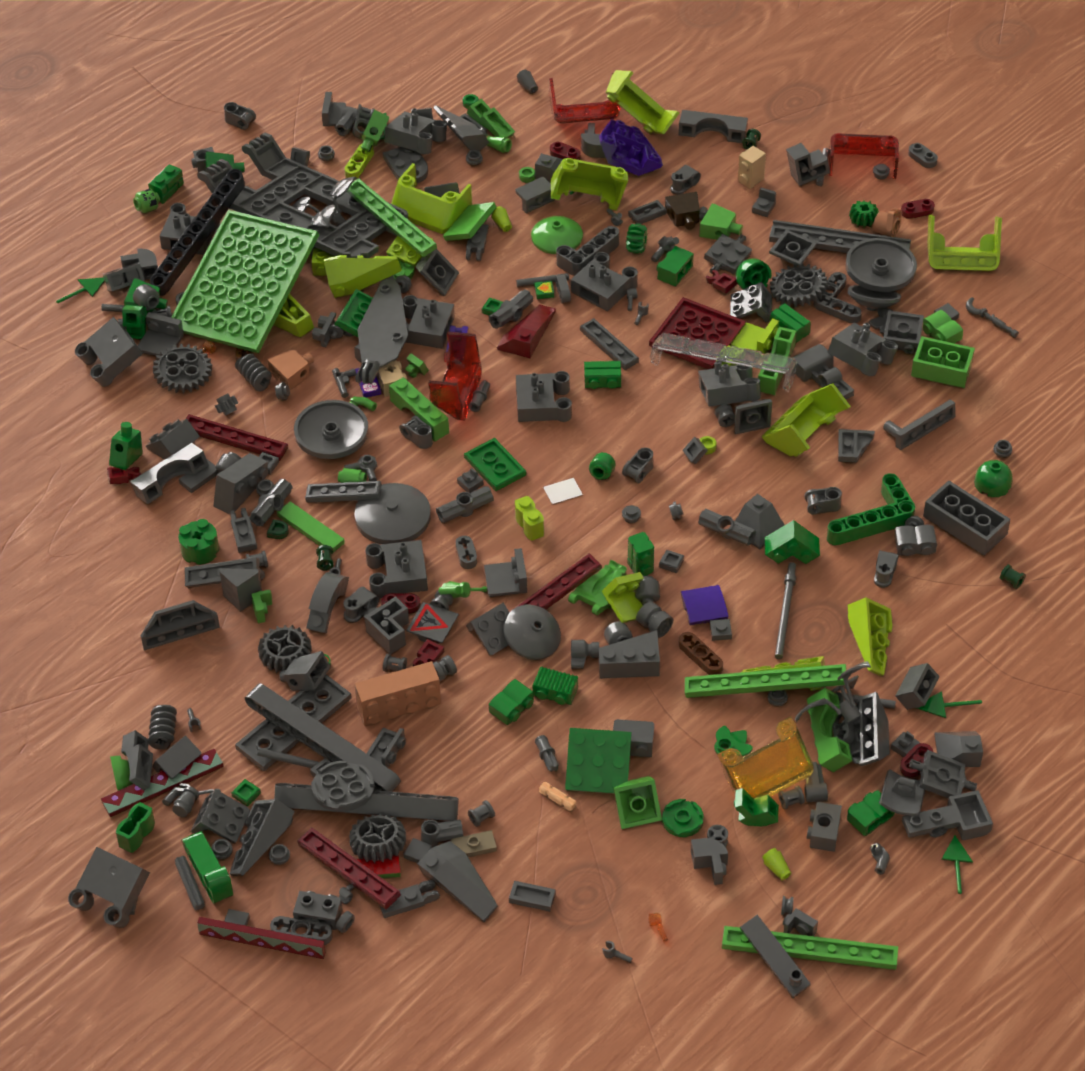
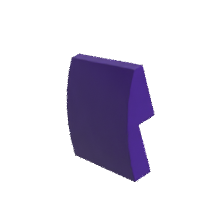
[681,585,729,625]

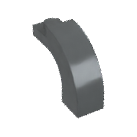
[306,572,349,633]

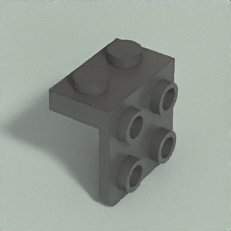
[613,719,654,757]

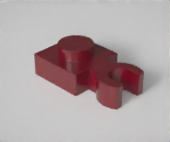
[706,270,737,294]
[107,467,141,485]
[412,639,445,666]

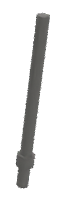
[775,563,797,659]

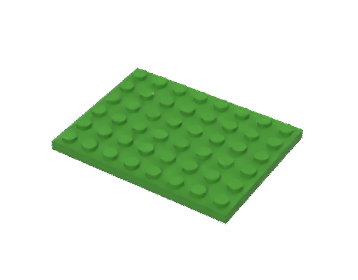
[171,210,319,353]

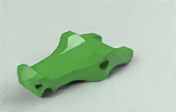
[568,560,627,615]

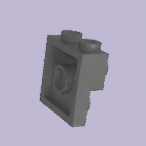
[883,310,924,354]

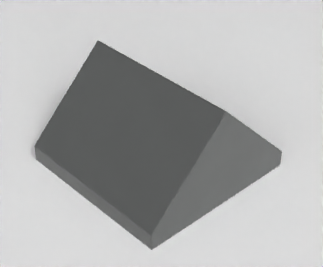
[219,568,262,612]

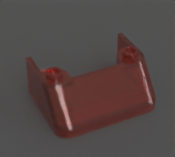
[549,73,620,123]
[829,133,899,179]
[428,332,482,421]

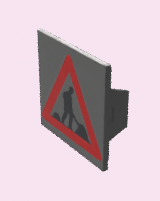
[406,602,459,643]

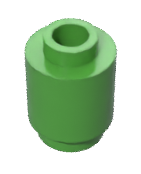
[338,468,367,483]

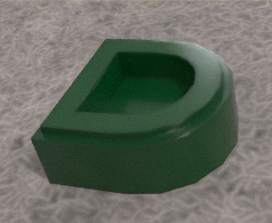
[267,519,289,540]

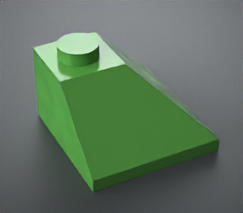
[613,776,662,829]

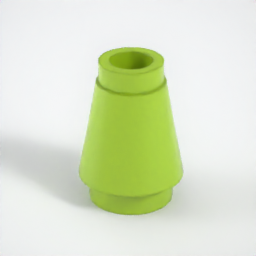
[491,206,512,232]
[762,848,792,881]

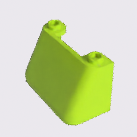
[551,158,628,211]

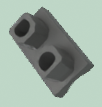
[312,312,344,347]

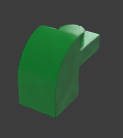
[122,305,147,339]
[734,788,779,827]

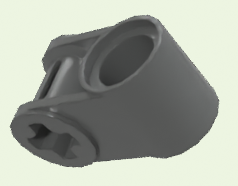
[224,102,256,130]
[352,104,375,139]
[670,165,701,195]
[399,416,433,449]
[622,447,654,483]
[804,487,842,514]
[874,550,899,587]
[343,587,379,623]

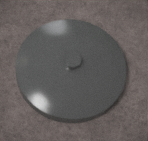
[845,238,917,292]
[294,400,369,459]
[355,483,431,544]

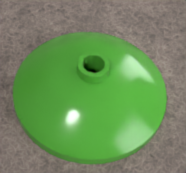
[531,216,583,254]

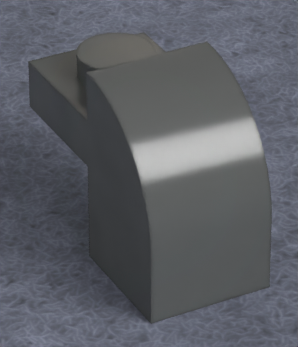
[581,123,606,158]
[120,248,158,280]
[691,838,728,885]

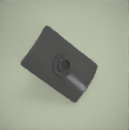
[879,769,925,816]

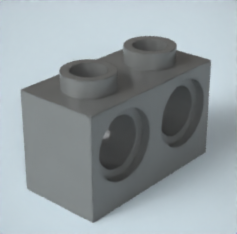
[103,263,145,291]

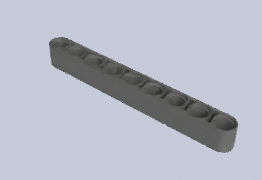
[245,683,401,792]
[274,783,459,821]

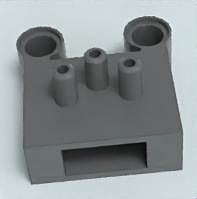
[384,108,447,154]
[159,203,220,255]
[571,252,638,312]
[402,295,455,349]
[75,317,143,387]
[827,323,898,376]
[698,361,761,407]
[516,371,572,422]
[365,540,428,598]
[68,847,150,928]

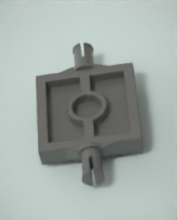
[704,234,752,274]
[909,750,977,798]

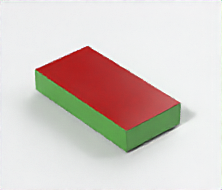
[357,855,401,878]

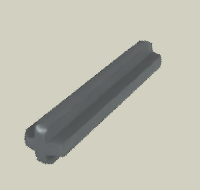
[175,856,205,910]

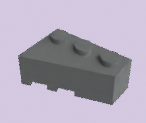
[213,453,268,514]
[599,630,660,679]

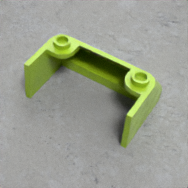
[606,70,680,134]
[391,163,472,234]
[927,215,1002,271]
[762,383,851,457]

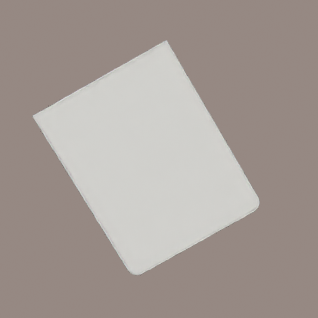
[544,478,583,504]

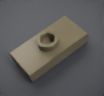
[451,830,497,857]

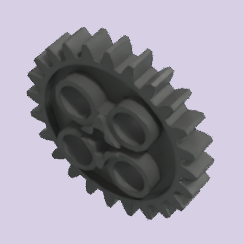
[770,263,828,307]
[153,343,212,393]

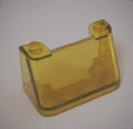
[717,716,814,799]

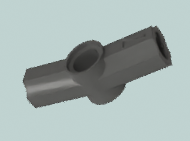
[489,289,533,329]

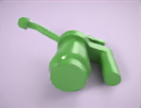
[439,581,488,599]

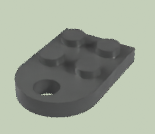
[383,147,428,183]

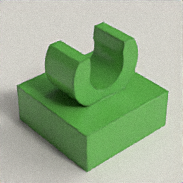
[405,353,429,378]

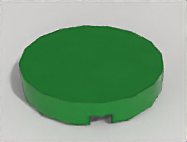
[662,799,704,837]

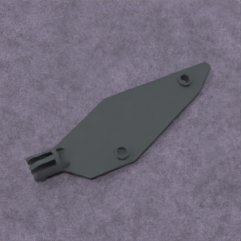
[355,275,408,384]

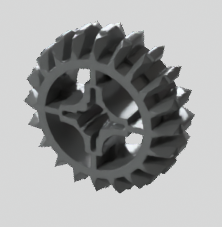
[258,625,312,673]
[349,813,406,864]

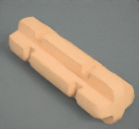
[539,782,576,811]

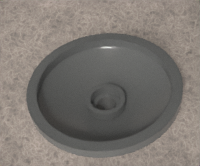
[848,285,901,311]
[503,605,561,660]

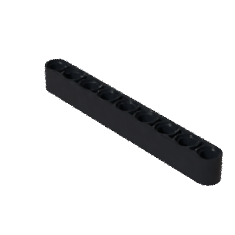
[150,169,245,296]

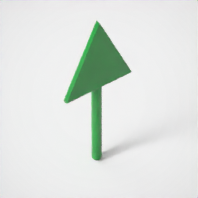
[56,277,105,303]
[916,691,982,718]
[941,835,973,894]

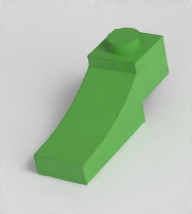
[467,98,515,138]

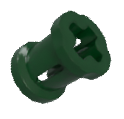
[742,129,761,150]
[316,545,334,571]
[999,564,1026,589]

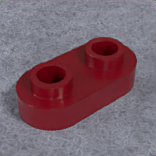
[550,142,581,160]
[901,199,935,219]
[381,593,421,614]
[900,743,933,777]

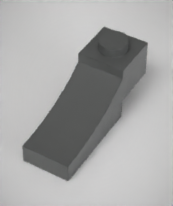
[121,730,153,790]

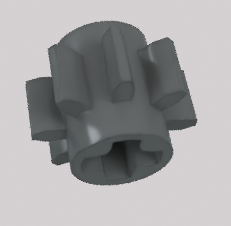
[215,393,238,416]

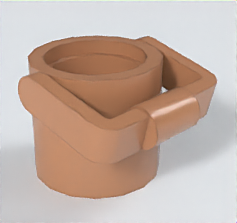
[872,208,902,237]

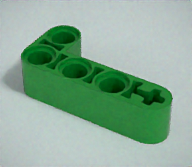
[181,831,233,904]

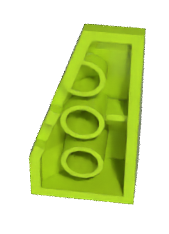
[848,597,892,676]

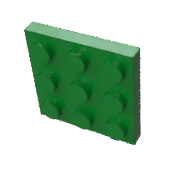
[565,728,632,793]

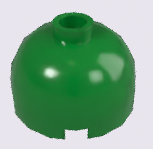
[735,258,772,290]
[974,460,1013,497]

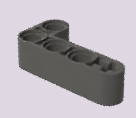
[556,226,619,276]

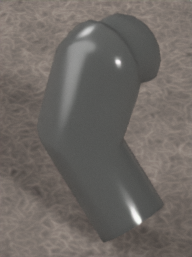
[870,843,890,875]

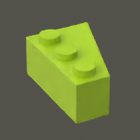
[274,293,314,337]

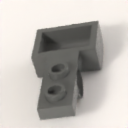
[788,344,854,399]
[902,790,993,840]

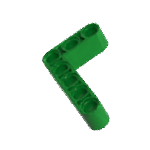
[827,473,915,546]

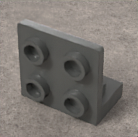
[730,282,772,323]
[138,312,184,356]
[484,548,527,597]
[466,602,510,656]
[190,789,250,843]

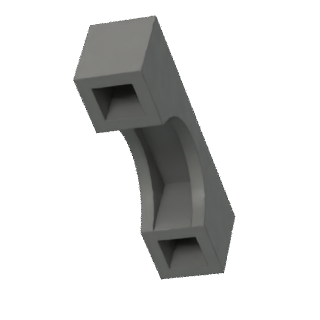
[679,110,748,143]
[130,443,209,504]

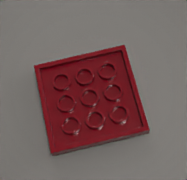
[649,297,746,369]

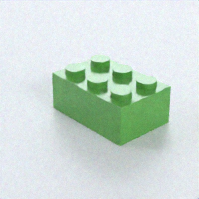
[911,336,975,388]

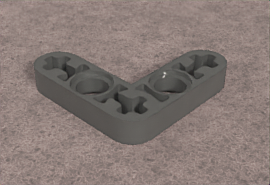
[814,272,862,323]

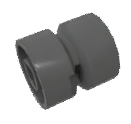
[636,601,674,638]

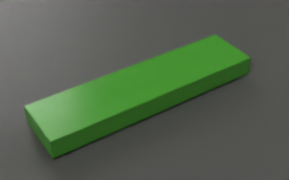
[277,501,345,553]

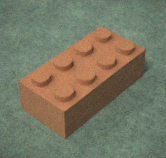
[354,661,441,726]

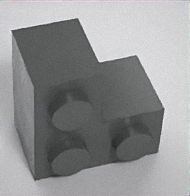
[786,143,830,186]
[365,597,409,654]

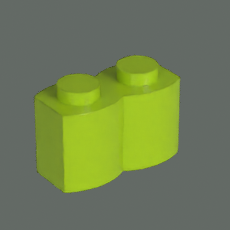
[515,496,544,541]

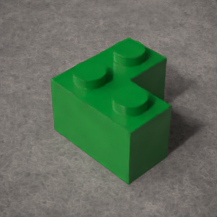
[765,520,820,564]

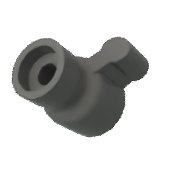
[571,640,599,669]

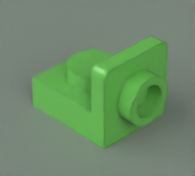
[251,590,272,623]

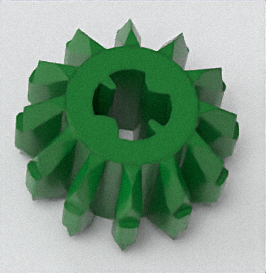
[849,200,879,228]
[626,223,648,254]

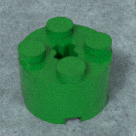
[178,519,219,565]

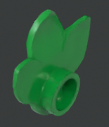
[714,726,753,757]

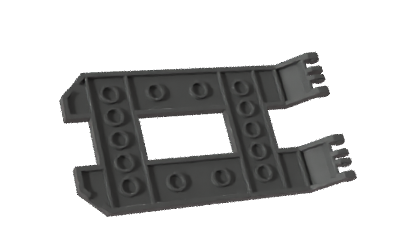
[197,133,408,258]

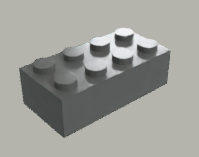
[923,480,1010,556]

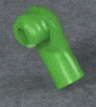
[349,396,377,411]

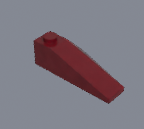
[497,304,556,358]

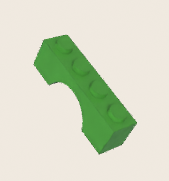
[758,327,796,395]
[389,377,449,442]
[807,687,852,772]

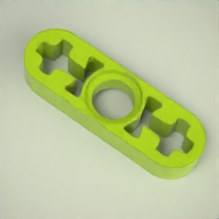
[345,143,374,178]

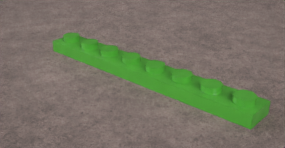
[346,178,437,258]
[685,664,847,698]
[722,926,898,970]

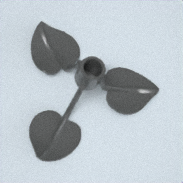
[292,177,357,228]
[795,661,871,723]

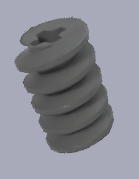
[235,354,272,391]
[148,705,177,750]

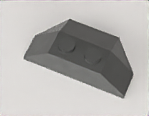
[140,600,220,650]
[845,692,890,766]

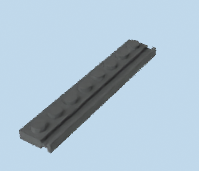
[769,220,911,253]

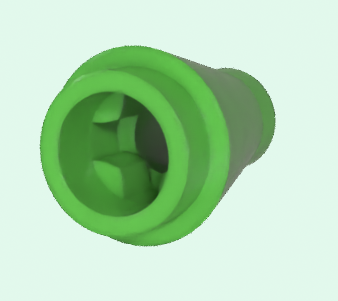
[487,136,512,153]

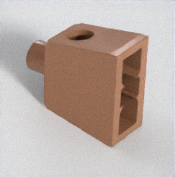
[268,350,314,391]

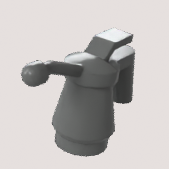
[162,783,221,817]

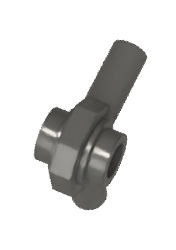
[651,236,679,262]
[344,455,377,481]

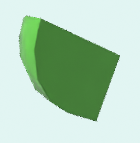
[110,756,133,791]

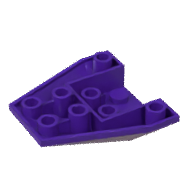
[599,119,663,176]

